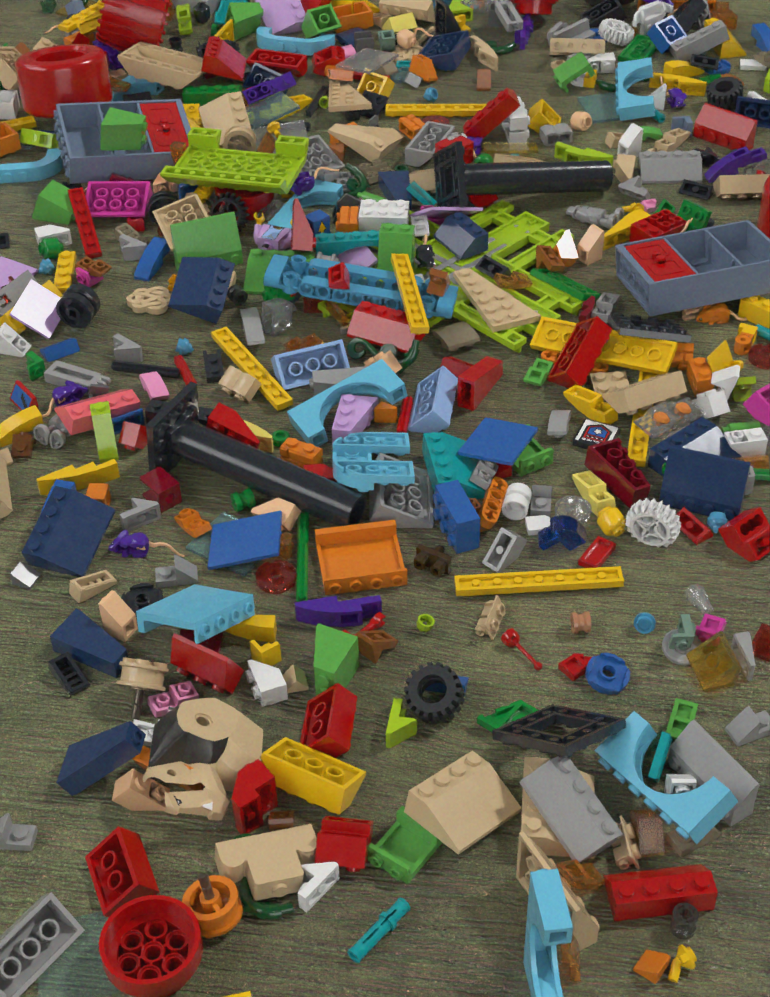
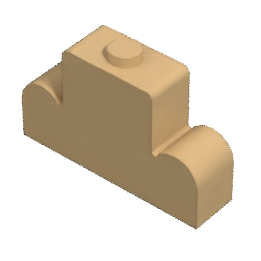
[215,824,317,901]

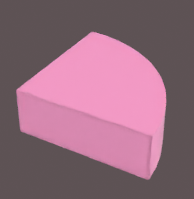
[640,198,656,213]

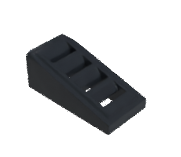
[48,652,90,696]

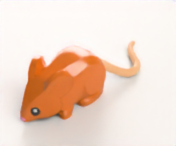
[696,303,747,325]

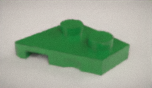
[477,700,538,732]

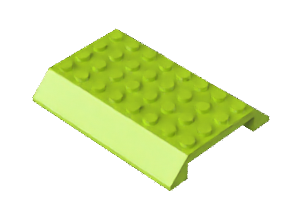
[160,127,309,195]

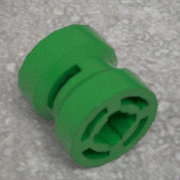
[230,488,256,512]

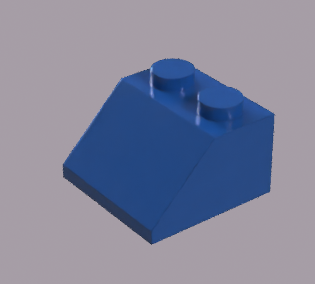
[647,15,687,54]

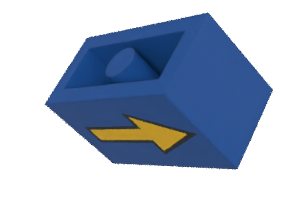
[305,209,331,250]

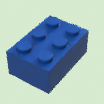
[433,480,480,554]

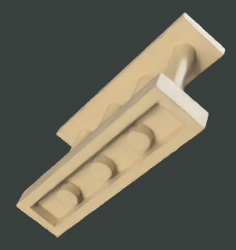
[549,38,606,56]

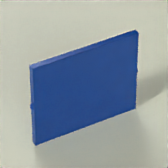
[458,417,538,466]
[207,510,282,570]

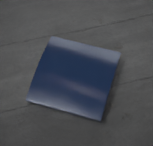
[335,27,364,47]

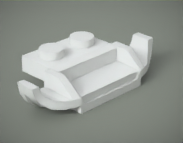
[632,0,674,36]

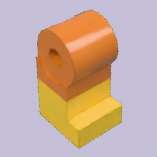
[733,323,758,355]

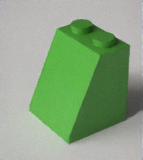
[225,2,264,40]
[301,3,342,39]
[100,107,148,151]
[32,179,75,225]
[378,223,415,272]
[314,623,359,696]

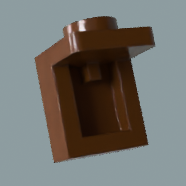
[11,432,36,458]

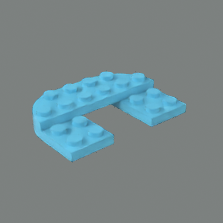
[332,432,415,492]

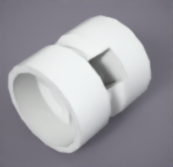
[502,483,532,520]

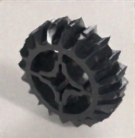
[207,192,250,233]

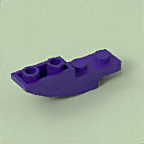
[514,14,533,50]
[92,40,124,70]
[242,72,297,105]
[704,146,767,183]
[294,595,382,627]

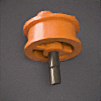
[182,874,243,938]

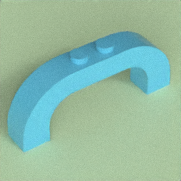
[256,26,335,55]
[0,148,63,184]

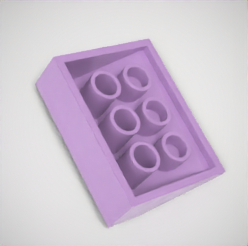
[255,0,306,36]

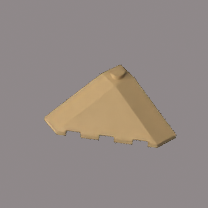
[328,123,405,162]

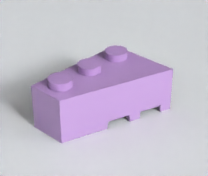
[332,394,379,446]

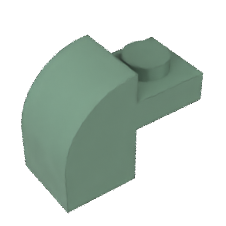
[378,30,395,51]

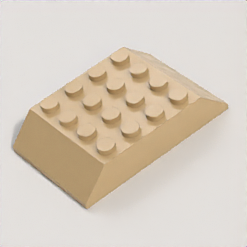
[117,41,205,90]

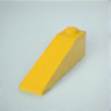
[603,209,650,251]

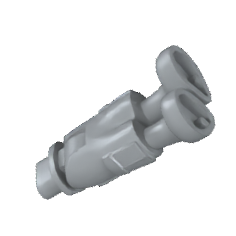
[566,205,624,230]
[33,401,77,449]

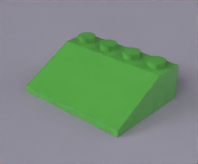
[170,212,243,271]
[243,249,316,297]

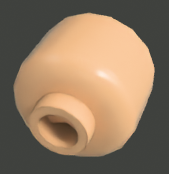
[396,29,417,49]
[570,111,592,131]

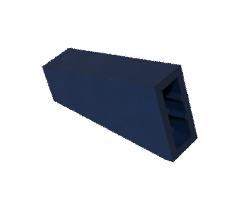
[378,170,412,211]
[50,608,128,678]
[56,721,146,796]

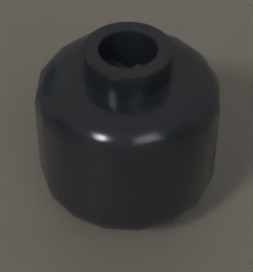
[193,2,211,23]

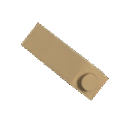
[613,154,636,183]

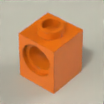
[86,483,111,506]

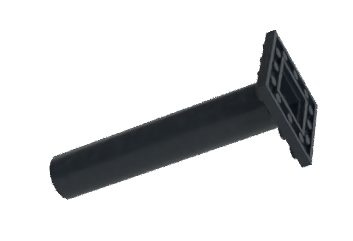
[433,141,613,207]
[146,382,366,527]

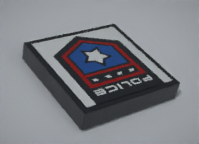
[572,418,621,449]

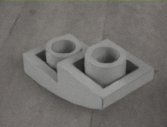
[336,172,355,192]
[547,410,571,438]
[470,460,498,490]

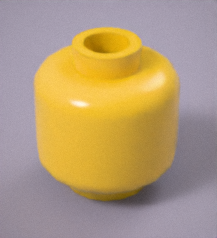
[597,506,626,537]

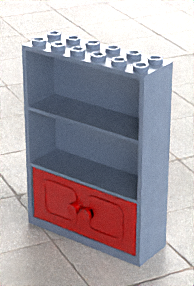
[54,99,191,184]
[615,220,770,316]

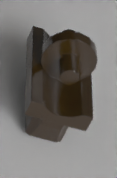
[414,544,452,578]

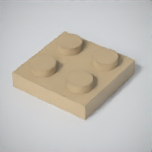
[589,371,630,401]

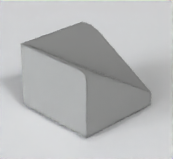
[404,72,422,88]

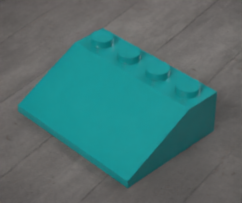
[422,432,494,499]

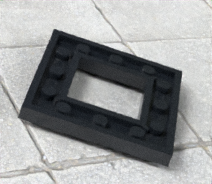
[607,313,692,343]
[492,704,626,758]

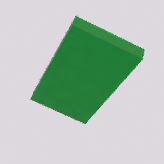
[617,34,657,62]
[530,268,601,301]

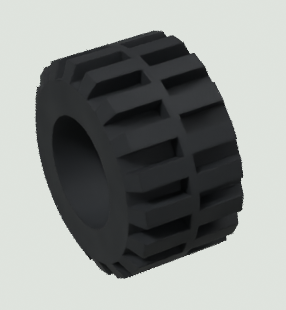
[706,76,744,111]
[404,662,465,724]

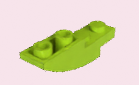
[176,3,193,35]
[20,128,59,149]
[554,142,613,166]

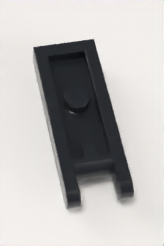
[203,349,224,383]

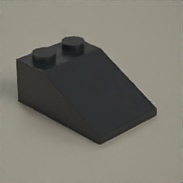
[435,0,461,35]
[580,0,627,28]

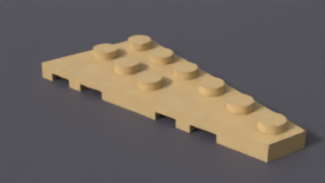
[328,79,372,112]
[453,268,541,332]

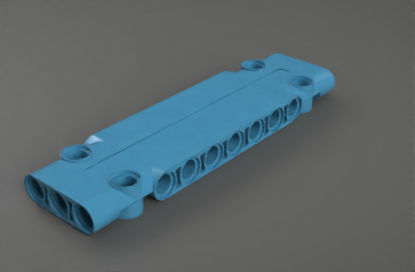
[263,254,458,319]

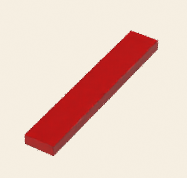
[67,187,102,259]

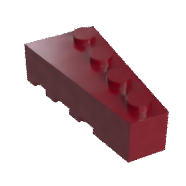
[584,438,651,509]

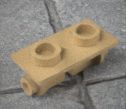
[475,595,505,640]
[612,815,641,870]

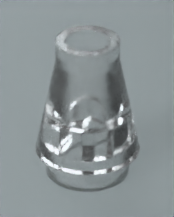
[685,584,714,616]

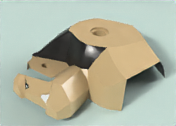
[142,698,263,821]

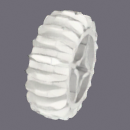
[598,18,634,46]
[625,498,681,548]

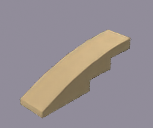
[470,35,498,71]
[646,128,691,152]

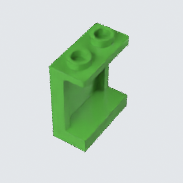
[553,52,595,93]
[512,424,554,476]
[367,806,442,884]

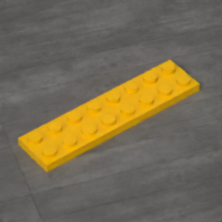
[530,316,678,375]

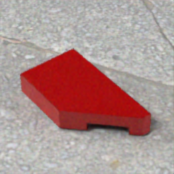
[558,653,592,681]

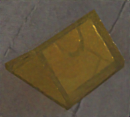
[686,631,741,692]

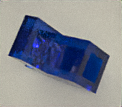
[538,515,586,551]

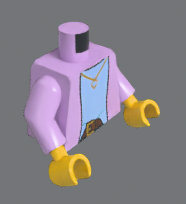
[253,212,292,251]

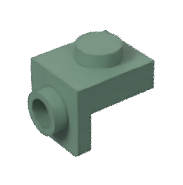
[668,614,696,650]

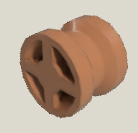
[570,611,591,634]

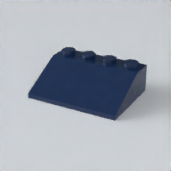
[419,30,472,71]
[168,257,235,324]
[648,417,744,477]
[659,445,751,521]
[21,486,116,577]

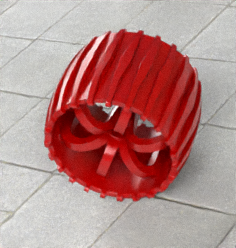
[96,0,172,52]

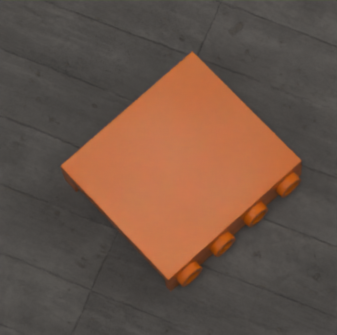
[315,520,408,596]

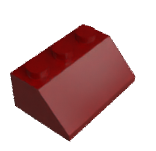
[170,633,245,694]
[300,683,357,758]
[85,826,160,917]

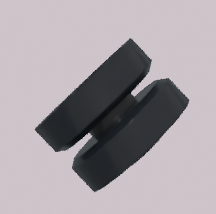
[56,284,101,328]

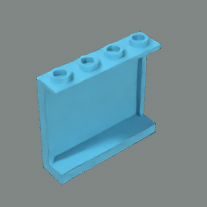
[136,584,255,644]

